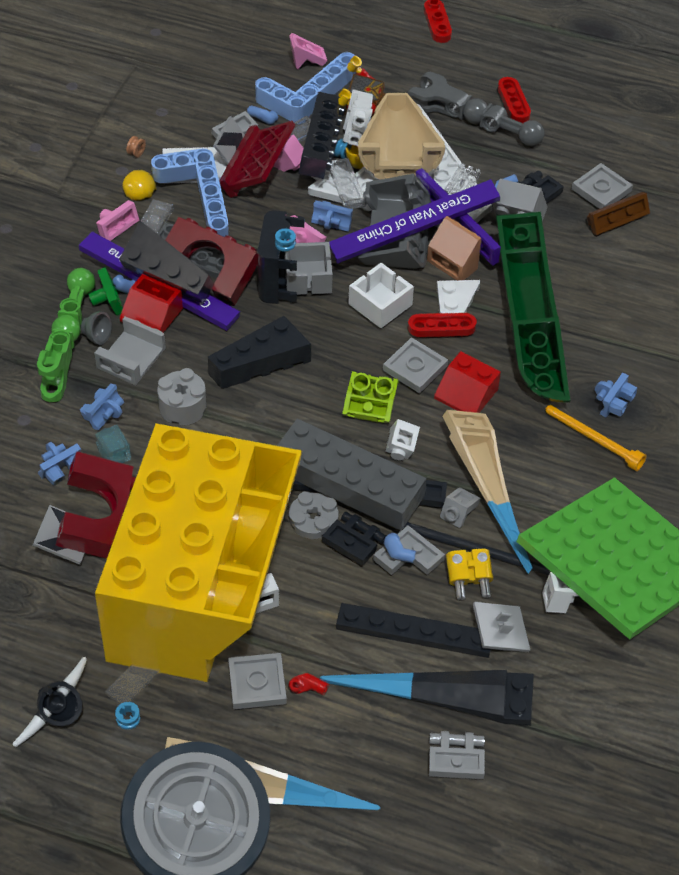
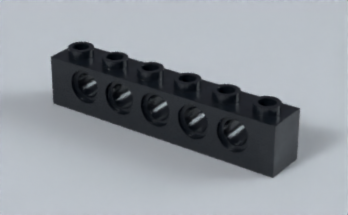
[298,91,345,179]

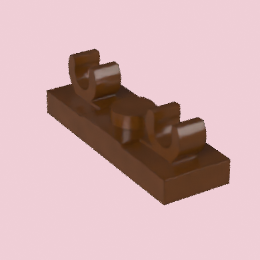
[587,192,650,235]

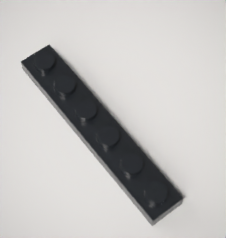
[336,603,491,658]

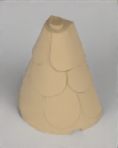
[358,93,445,180]

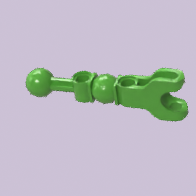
[37,268,95,402]

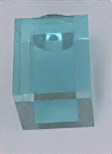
[95,425,131,463]

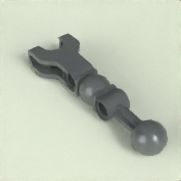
[406,72,545,147]

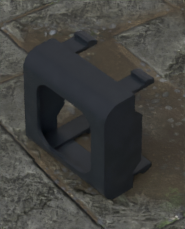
[258,210,305,304]

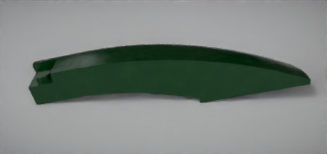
[497,212,571,403]

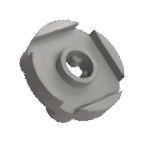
[289,492,339,539]

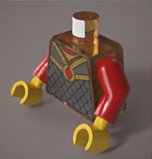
[338,56,386,116]

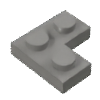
[373,526,445,575]

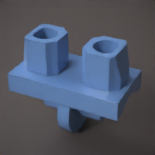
[311,201,353,232]
[595,373,637,417]
[80,384,124,430]
[38,442,81,485]

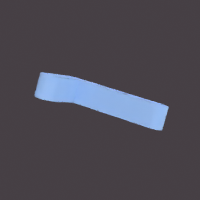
[255,52,356,123]
[151,149,229,237]

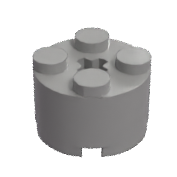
[158,368,206,425]

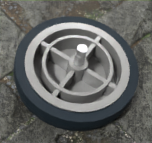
[120,742,270,875]

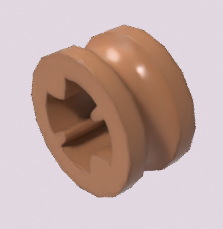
[126,136,146,157]

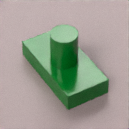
[88,267,123,316]

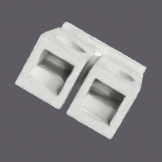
[343,90,373,146]

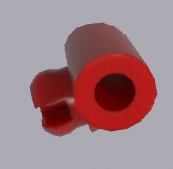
[289,673,329,695]

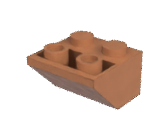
[427,216,481,280]

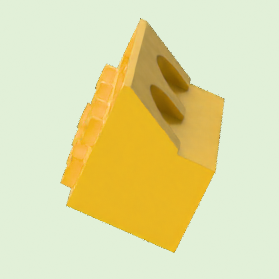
[95,424,302,682]

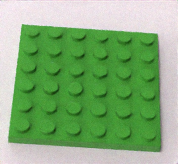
[516,477,679,639]

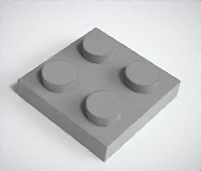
[572,163,633,209]
[383,337,448,393]
[228,653,287,709]

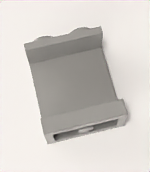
[95,316,166,385]

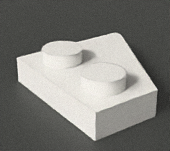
[437,280,480,313]

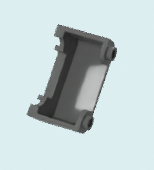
[358,173,431,269]

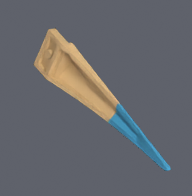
[442,410,532,574]
[165,737,381,810]

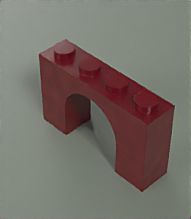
[165,217,258,306]
[55,451,136,559]

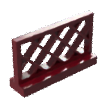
[219,121,296,198]

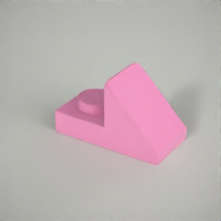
[290,33,327,69]

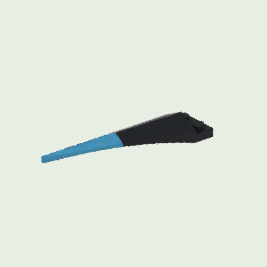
[320,670,534,725]

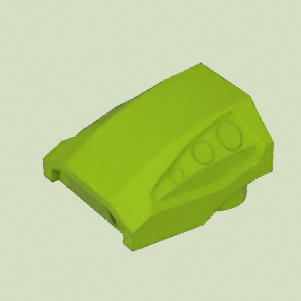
[342,371,399,423]

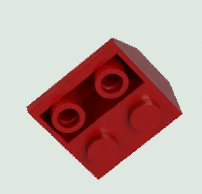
[120,274,183,333]

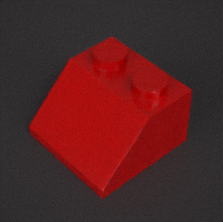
[434,351,501,413]

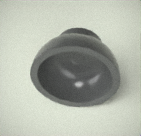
[81,311,112,345]

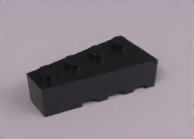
[119,221,214,304]
[208,316,311,389]

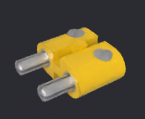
[446,549,493,600]

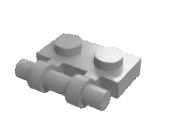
[429,731,485,779]

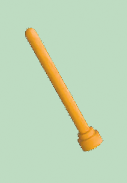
[545,405,647,472]

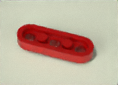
[424,0,452,43]
[498,77,531,123]
[408,313,477,337]

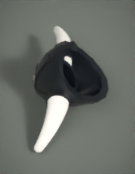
[13,657,87,747]

